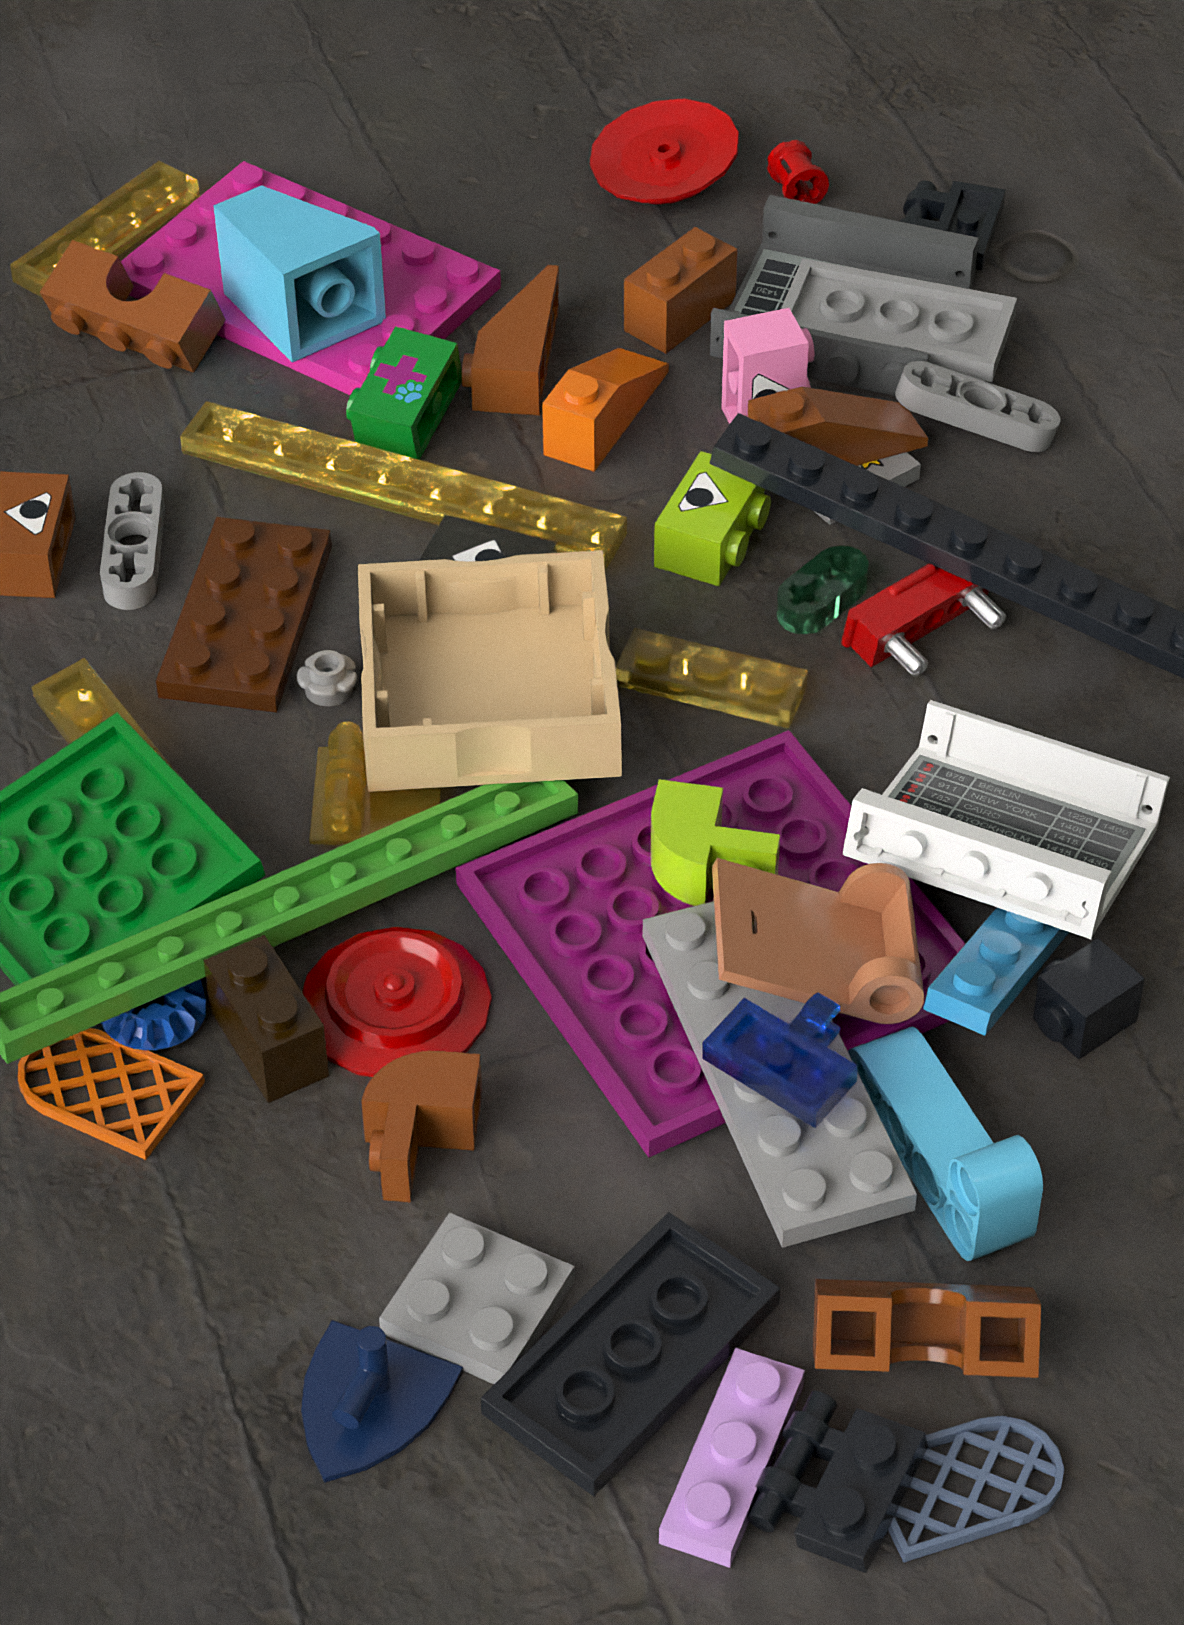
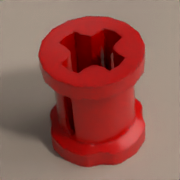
[767,140,829,204]

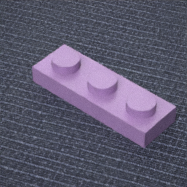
[659,1348,805,1568]

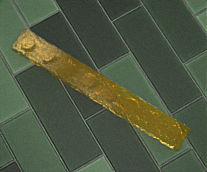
[180,401,627,571]

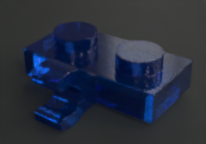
[702,992,857,1129]

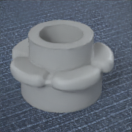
[297,650,358,706]

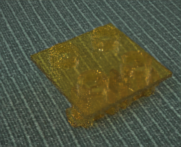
[309,722,441,845]

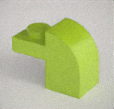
[651,779,780,906]

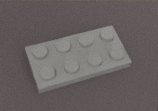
[781,258,1017,382]

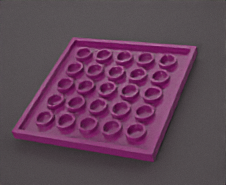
[456,730,965,1158]

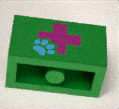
[346,326,462,463]

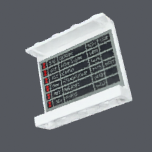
[842,700,1170,939]

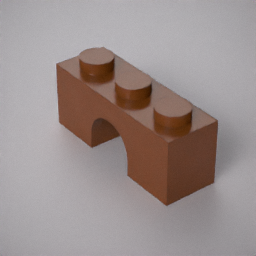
[39,240,226,373]
[813,1278,1041,1378]

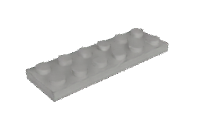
[643,901,917,1248]

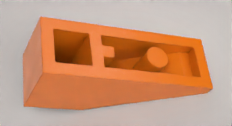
[543,348,669,472]

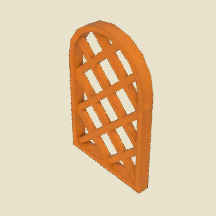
[18,1028,205,1160]

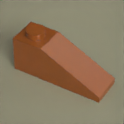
[462,265,559,415]
[748,386,928,466]

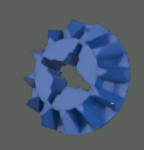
[101,980,207,1050]

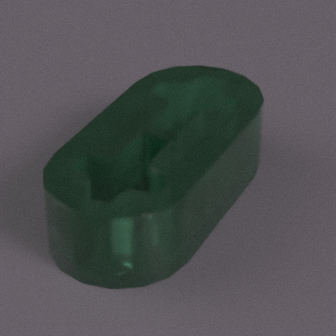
[776,545,869,634]

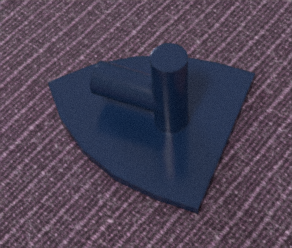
[301,1320,463,1483]

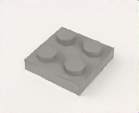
[379,1212,575,1384]

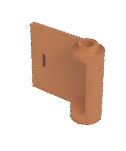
[712,858,924,1024]

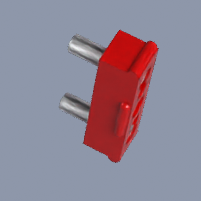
[841,563,1006,676]

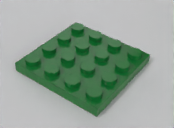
[0,712,266,986]

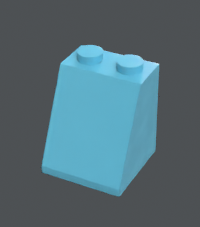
[213,185,386,363]

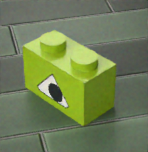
[654,451,771,586]

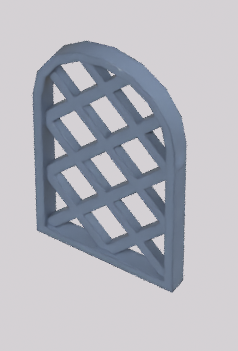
[888,1416,1064,1563]

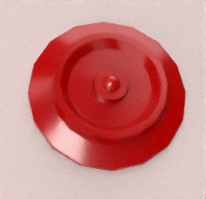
[590,99,739,204]
[302,927,492,1077]

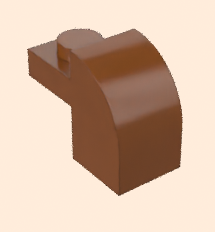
[361,1051,482,1202]

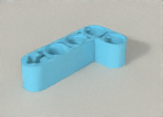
[848,1026,1043,1261]

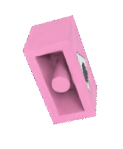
[721,308,815,424]

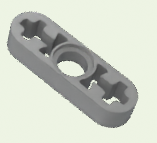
[895,361,1061,452]
[100,472,165,610]

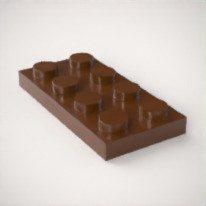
[156,517,332,713]

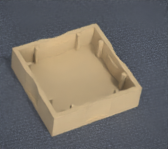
[358,550,622,792]

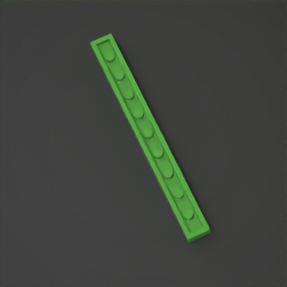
[0,780,578,1064]

